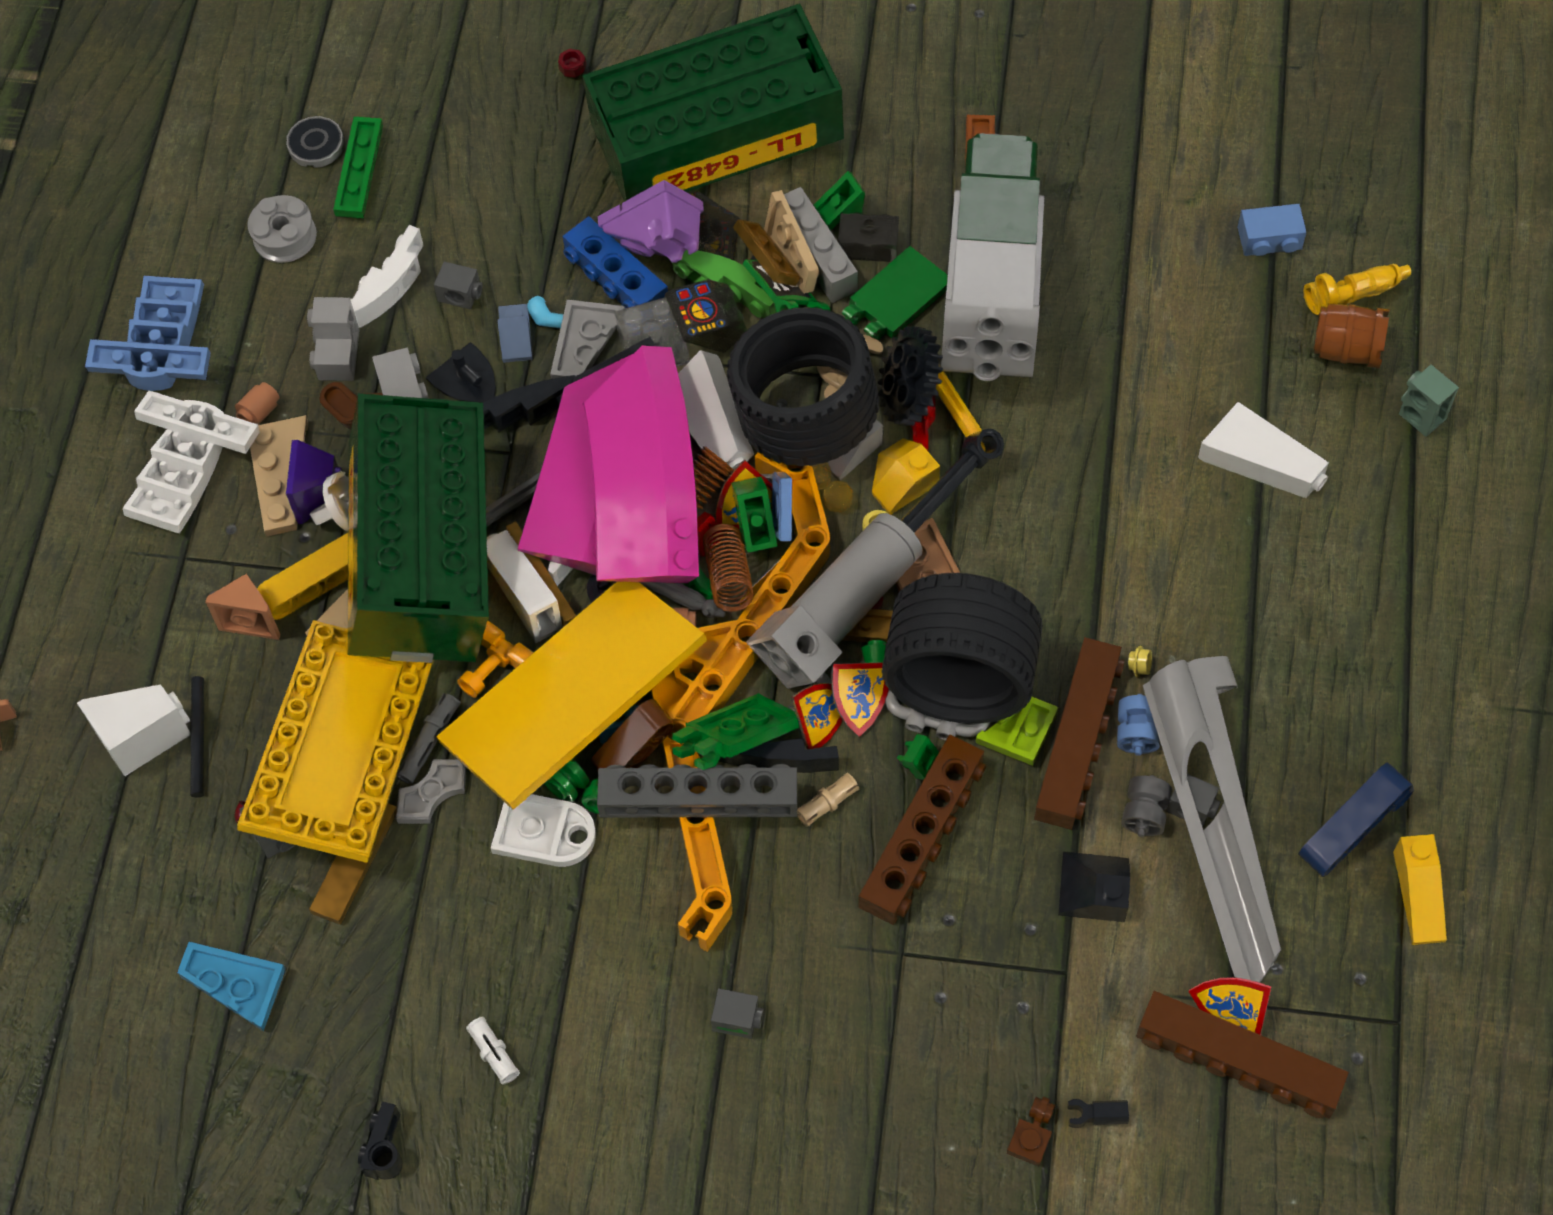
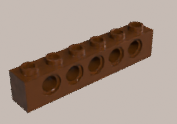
[858,734,987,925]

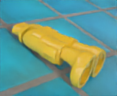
[1303,263,1411,315]

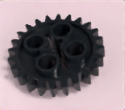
[877,326,943,426]

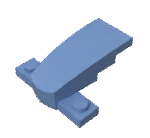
[85,276,211,391]

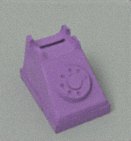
[598,180,704,263]

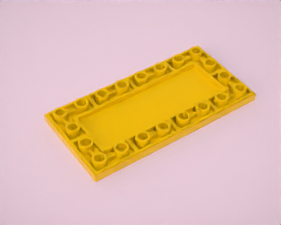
[436,582,707,810]
[237,620,434,863]

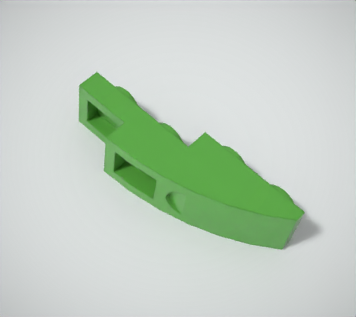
[672,250,776,318]

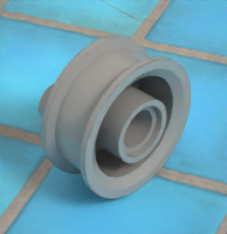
[248,195,317,263]

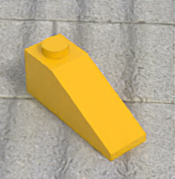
[1393,834,1447,945]

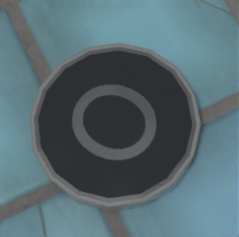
[287,116,344,168]

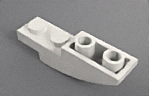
[350,225,424,328]

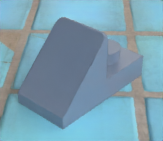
[498,304,533,363]

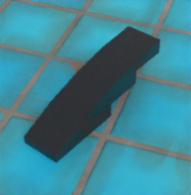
[482,375,575,433]
[719,738,839,773]

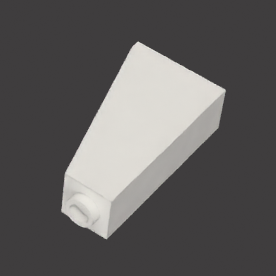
[678,350,754,474]
[1198,402,1329,498]
[487,530,563,643]

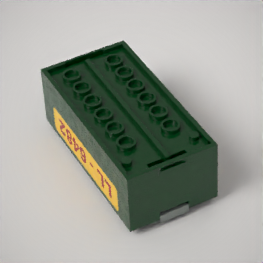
[582,3,844,202]
[347,393,489,663]

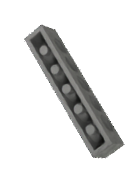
[597,764,797,818]

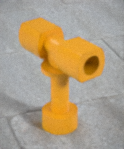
[457,621,534,698]

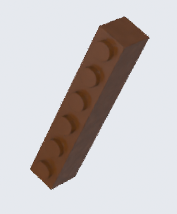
[1034,637,1125,830]
[1136,991,1349,1119]

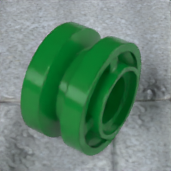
[544,759,590,803]

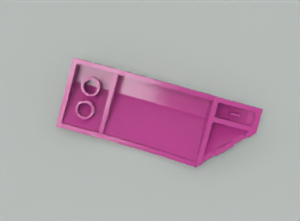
[583,346,699,583]
[517,354,633,575]

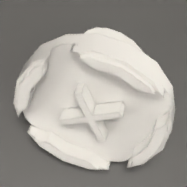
[310,471,349,531]

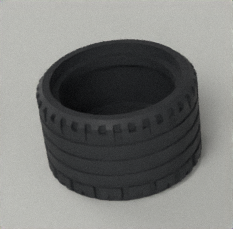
[727,307,879,466]
[882,573,1043,724]

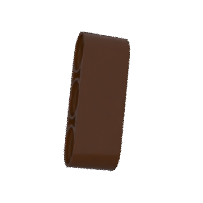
[591,699,675,771]

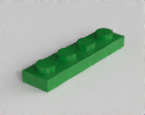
[333,116,383,218]

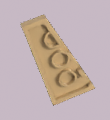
[250,415,308,536]

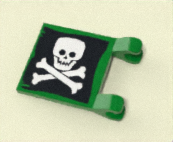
[743,259,830,313]

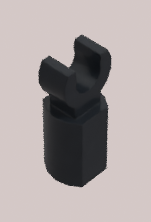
[1067,1099,1129,1128]

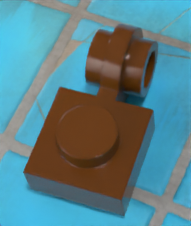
[1007,1096,1055,1167]

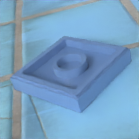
[772,472,792,541]

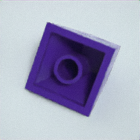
[286,440,343,524]

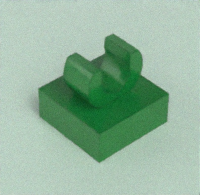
[897,734,939,780]

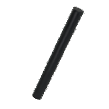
[190,676,204,798]

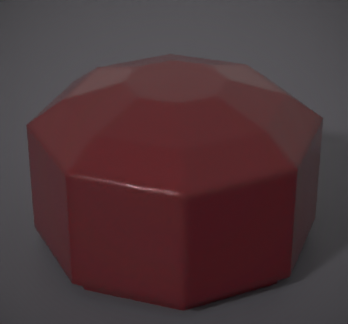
[558,49,586,78]

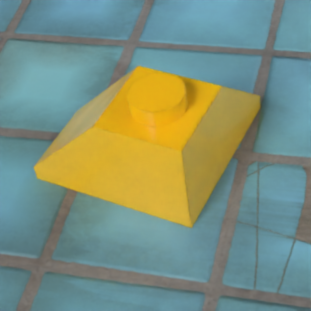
[872,438,940,515]

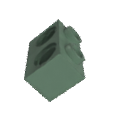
[1399,365,1459,437]

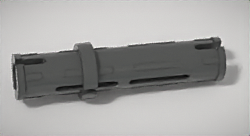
[396,693,461,785]

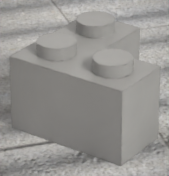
[307,297,360,381]
[372,347,429,399]

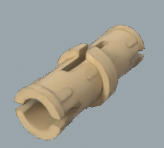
[797,773,859,827]

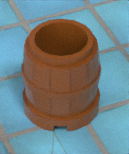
[1314,304,1389,368]

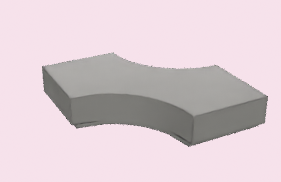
[396,759,467,824]

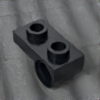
[358,1101,403,1180]

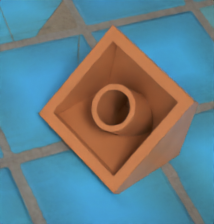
[206,573,281,640]

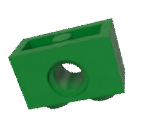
[731,476,777,553]

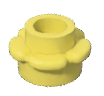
[1128,646,1152,677]

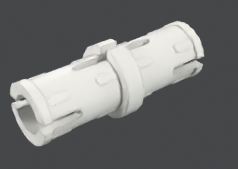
[466,1017,520,1085]

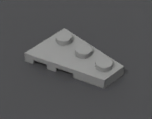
[550,300,626,379]

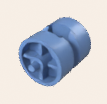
[1117,694,1160,755]

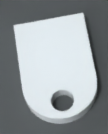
[491,794,596,867]

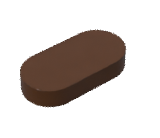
[319,382,357,429]

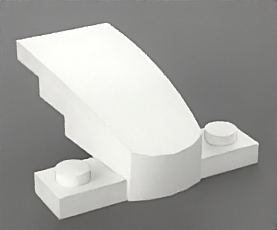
[123,390,260,534]

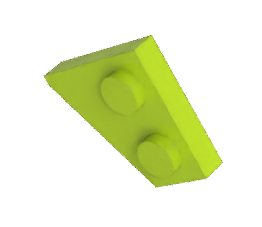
[976,696,1059,766]

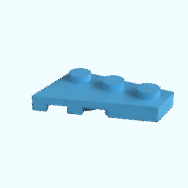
[177,942,286,1031]

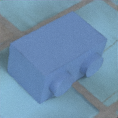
[1238,204,1307,256]

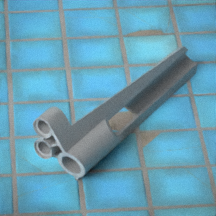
[1143,656,1281,983]

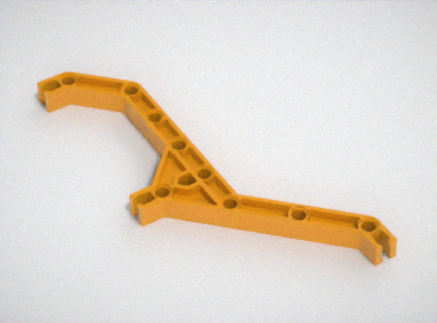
[650,452,830,952]

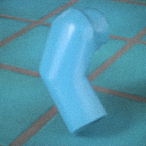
[527,296,564,329]

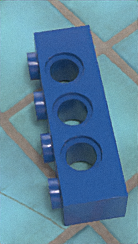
[562,216,669,323]

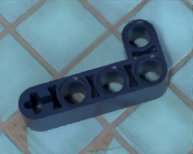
[1298,762,1414,877]

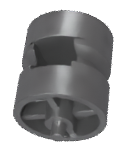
[1121,775,1172,837]

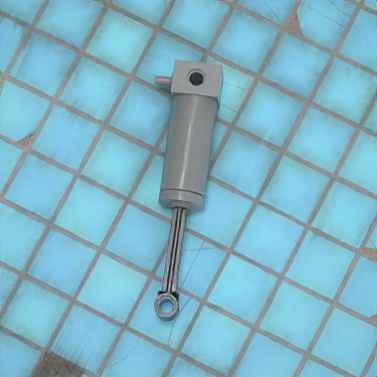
[746,429,1004,688]

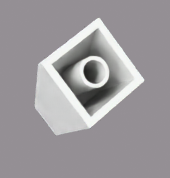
[77,684,191,776]

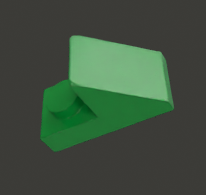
[813,171,865,231]

